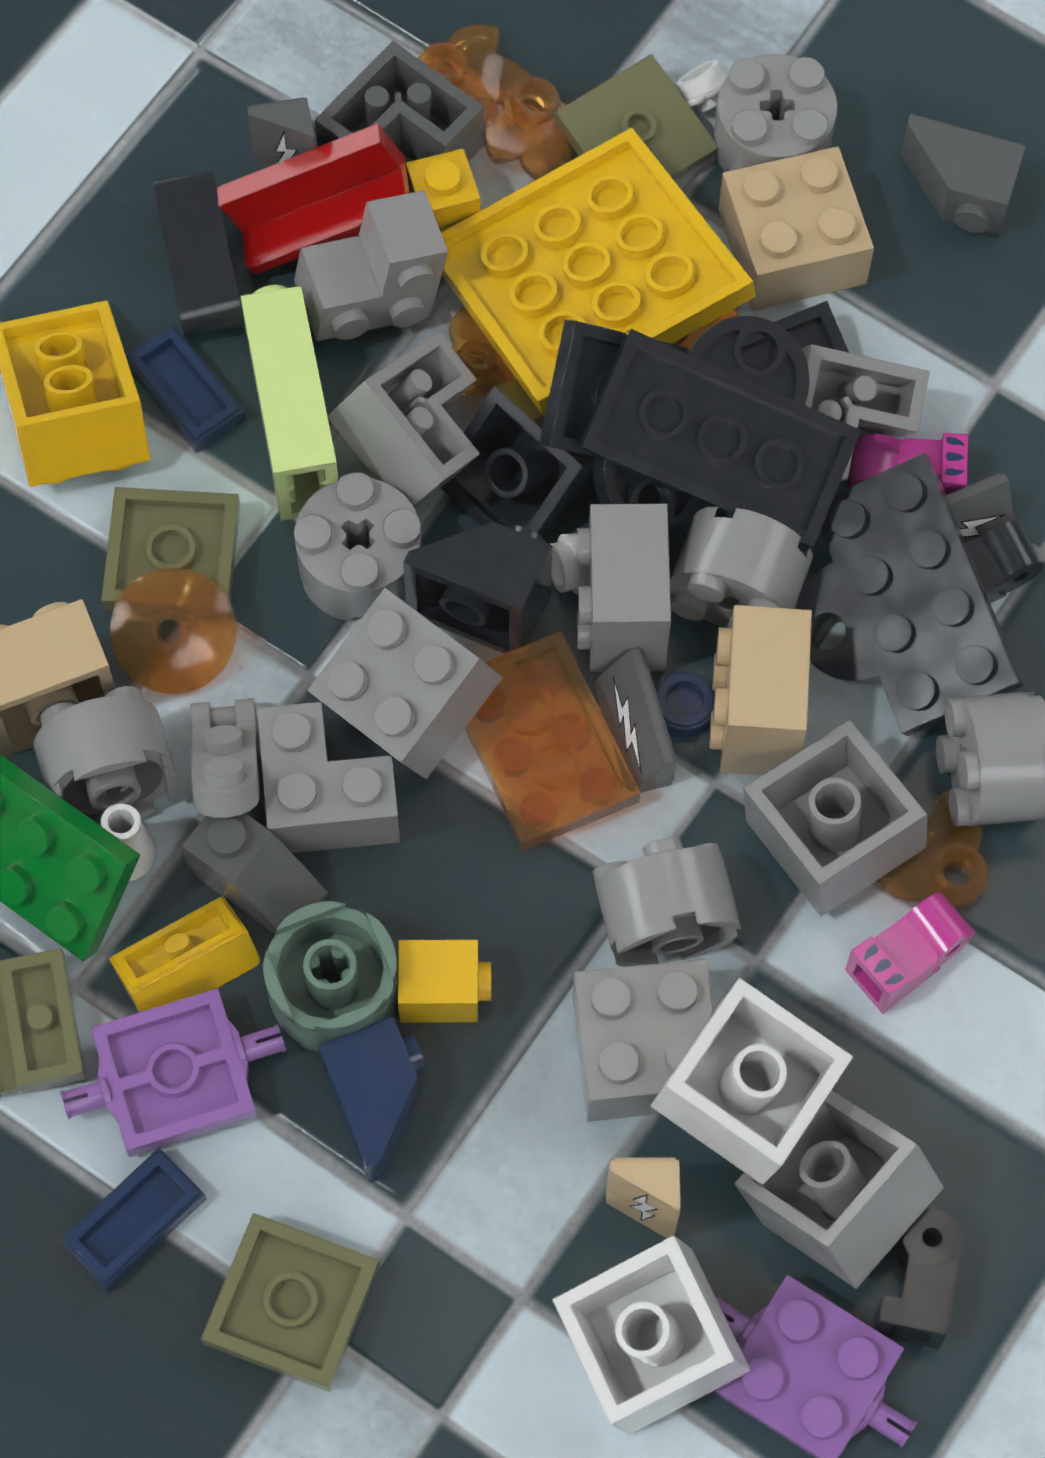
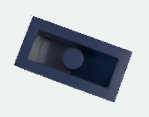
[318,1017,426,1183]

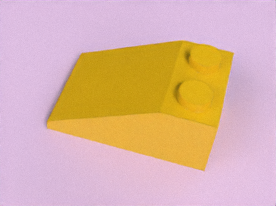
[0,300,151,487]

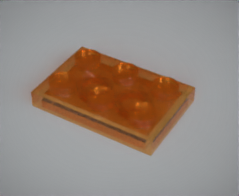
[465,631,641,851]

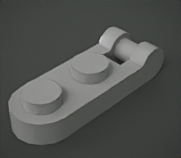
[190,698,260,818]

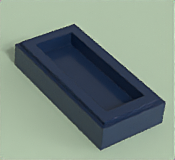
[126,325,246,453]
[60,1147,206,1293]

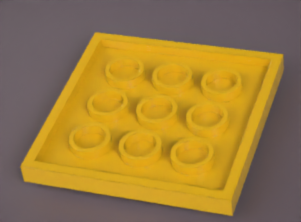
[441,128,756,415]

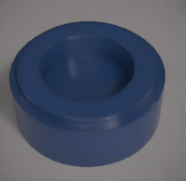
[655,671,715,738]

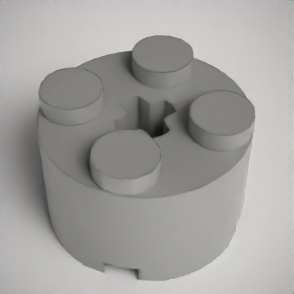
[713,54,837,172]
[294,472,422,621]
[670,507,813,628]
[34,686,179,826]
[936,692,1045,826]
[593,837,741,967]

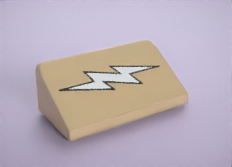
[606,1158,680,1239]

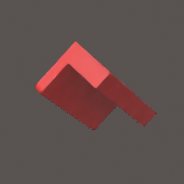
[217,123,410,275]

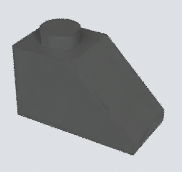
[901,114,1026,236]
[181,813,329,935]

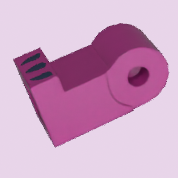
[849,433,968,495]
[845,892,975,1014]

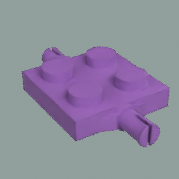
[60,988,286,1157]
[715,1275,917,1458]

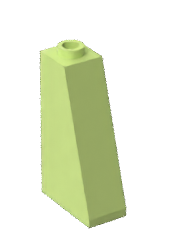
[241,285,338,521]

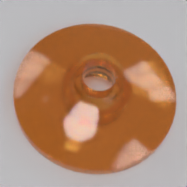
[110,568,237,694]

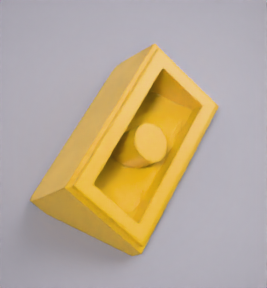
[109,896,260,1013]

